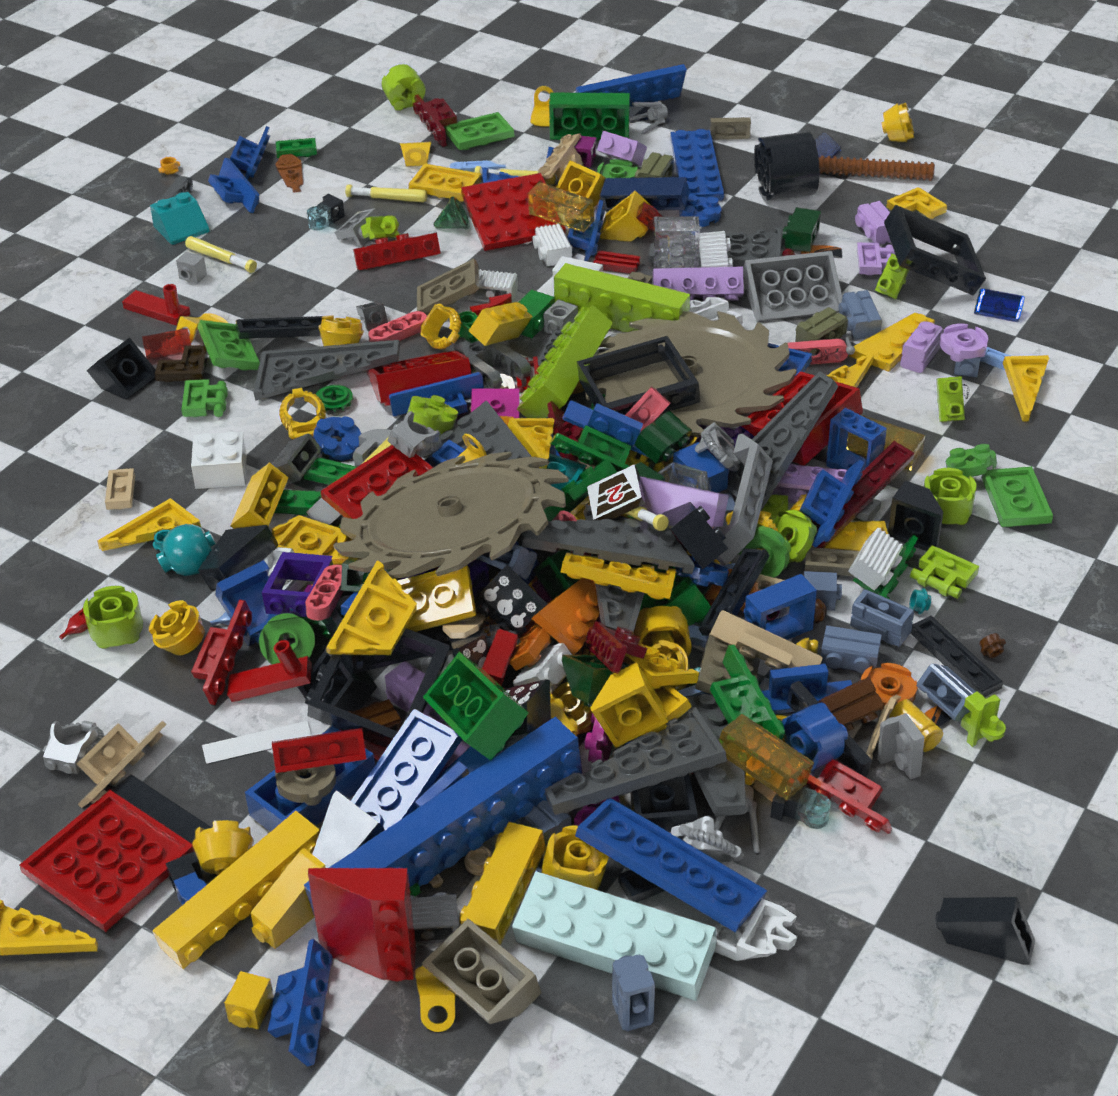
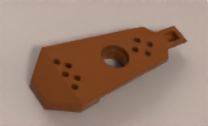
[275,154,303,193]

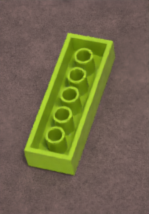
[554,263,690,332]
[517,305,613,418]

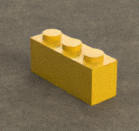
[469,302,533,346]
[230,462,289,529]

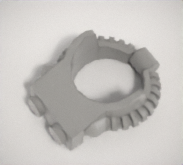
[387,411,442,458]
[695,422,741,472]
[43,721,104,774]
[669,816,744,863]

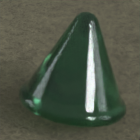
[433,196,470,229]

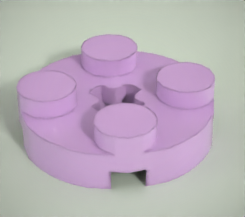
[940,324,988,362]

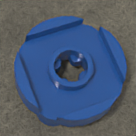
[679,195,721,227]
[313,416,361,461]
[674,555,729,586]

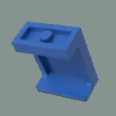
[215,560,293,646]

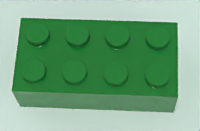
[549,92,630,140]
[423,652,529,760]

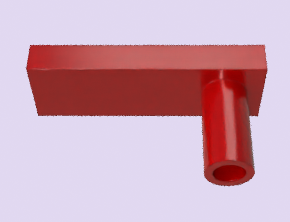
[122,284,191,326]
[227,640,312,702]
[272,728,366,773]

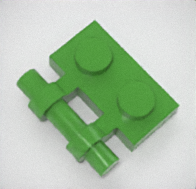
[181,379,228,417]

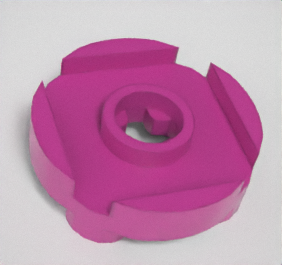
[585,713,613,763]

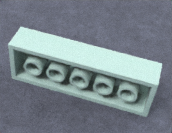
[512,871,717,1001]

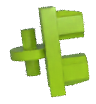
[361,215,400,239]
[875,254,911,299]
[936,376,965,422]
[961,691,1006,747]

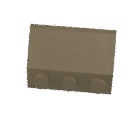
[422,919,542,1024]

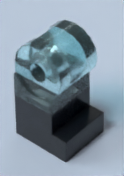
[307,193,345,231]
[770,779,831,829]

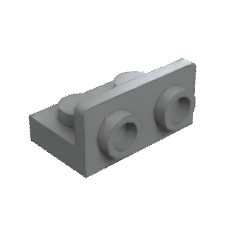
[334,208,379,247]
[878,713,924,780]

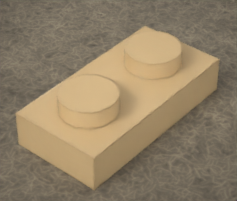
[105,468,135,510]

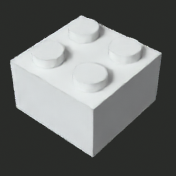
[191,431,247,489]

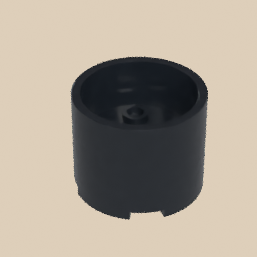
[754,131,820,201]

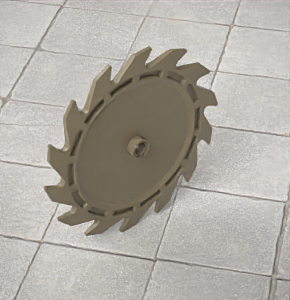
[586,311,797,436]
[333,452,569,579]

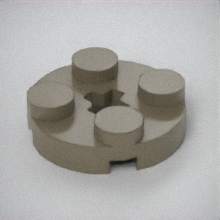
[275,765,336,806]

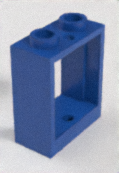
[826,408,887,472]
[744,574,817,640]

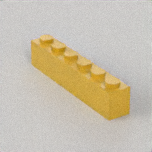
[152,811,320,969]

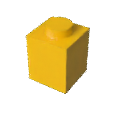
[224,971,274,1030]

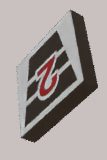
[587,465,646,520]

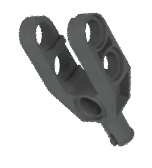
[453,337,531,389]

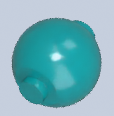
[156,524,216,576]

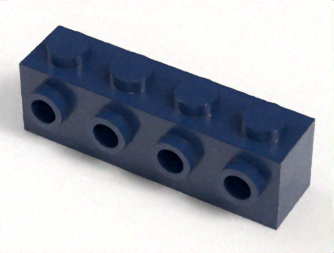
[600,177,690,211]

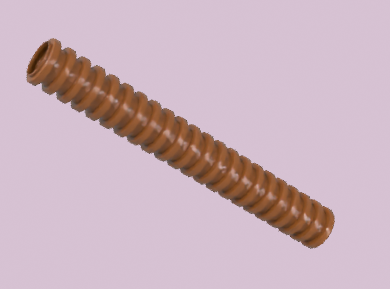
[819,155,935,181]

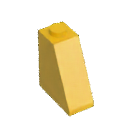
[251,848,326,949]

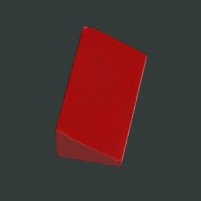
[482,629,518,686]

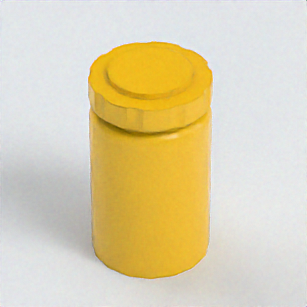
[889,699,943,752]

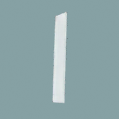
[202,721,312,764]

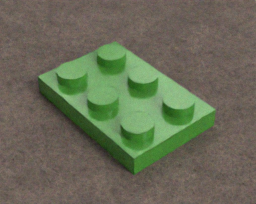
[444,112,514,150]
[197,320,260,370]
[981,466,1053,527]

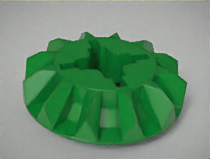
[316,385,353,412]

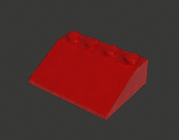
[366,350,471,406]
[742,371,863,465]
[308,868,416,981]

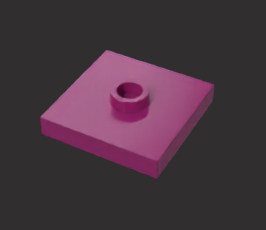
[471,389,519,418]

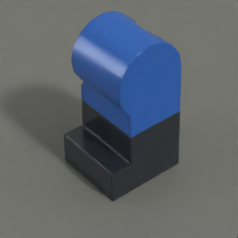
[166,852,206,905]

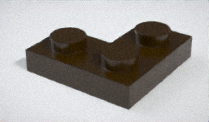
[155,346,208,382]

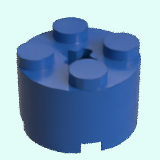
[781,702,848,772]

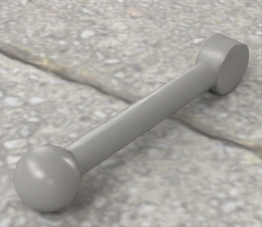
[842,334,855,355]

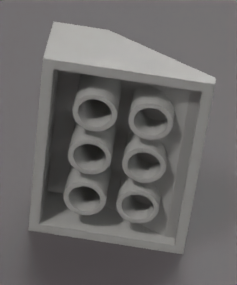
[743,251,842,322]

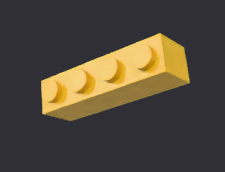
[459,822,546,945]

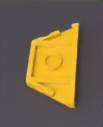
[271,515,343,556]
[326,560,417,655]

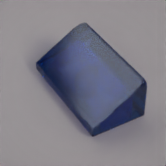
[815,132,841,158]
[974,288,1025,322]

